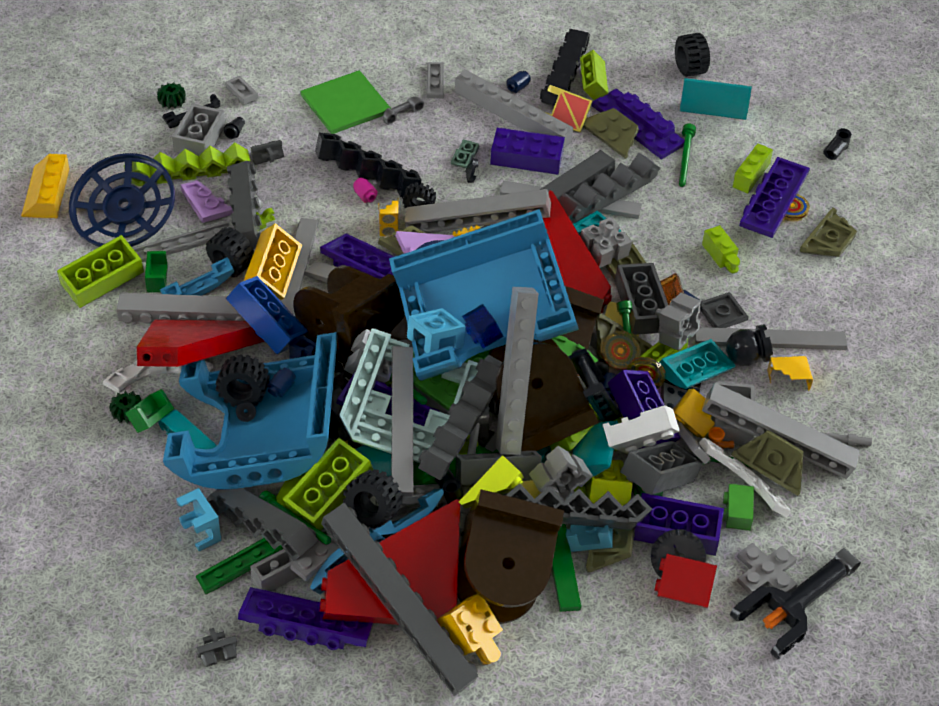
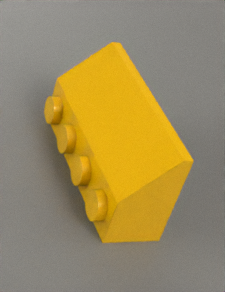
[21,154,69,218]
[244,223,302,300]

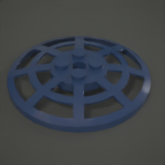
[69,153,175,247]

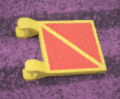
[546,85,592,132]

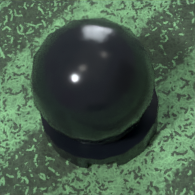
[726,324,773,366]

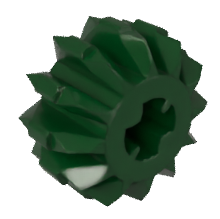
[157,82,186,110]
[109,390,141,424]

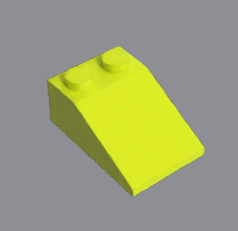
[459,455,524,509]
[585,460,633,506]

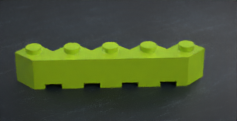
[124,142,250,186]

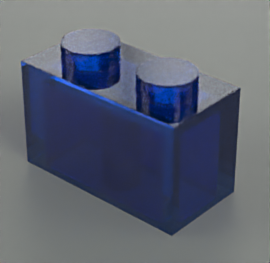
[462,304,504,349]

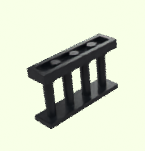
[568,348,622,422]

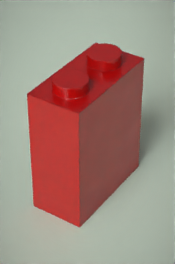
[654,554,717,609]

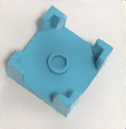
[407,308,466,353]
[176,488,221,551]
[566,525,613,552]

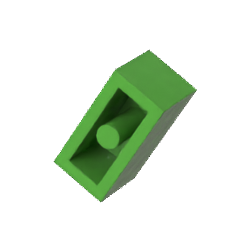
[722,484,754,531]

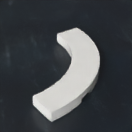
[103,361,213,393]
[699,438,791,518]

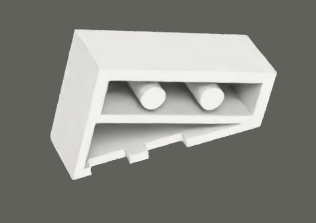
[603,405,680,454]

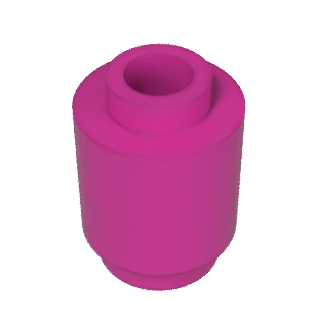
[353,178,378,203]

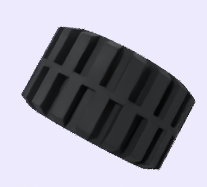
[675,33,710,77]
[206,227,254,278]
[215,354,270,407]
[343,469,402,529]

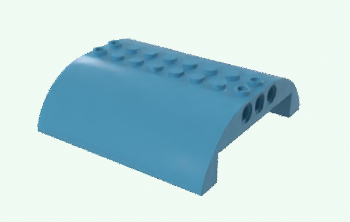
[389,209,579,381]
[163,332,338,489]

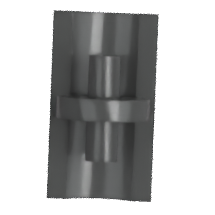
[250,140,284,165]
[197,628,237,667]

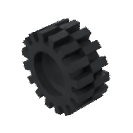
[402,182,436,208]

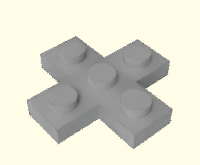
[737,543,797,594]

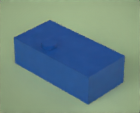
[225,276,309,355]

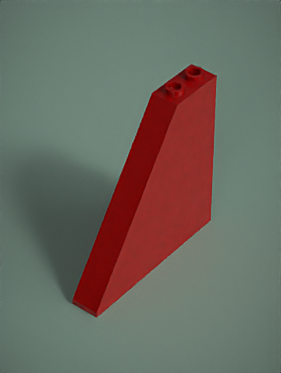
[543,190,612,314]
[137,320,265,367]
[320,499,460,627]

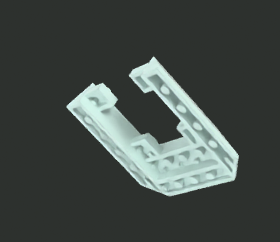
[339,328,478,463]

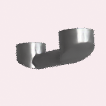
[383,97,424,125]

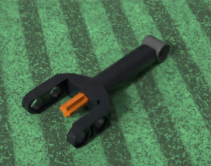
[730,548,861,660]

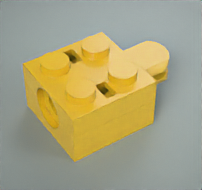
[437,594,503,665]

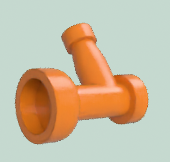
[708,427,734,449]

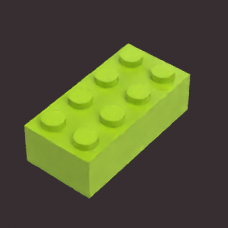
[57,235,144,308]
[283,438,374,531]

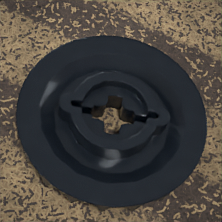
[651,529,706,578]

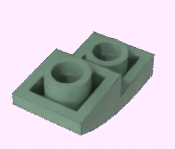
[451,139,480,168]

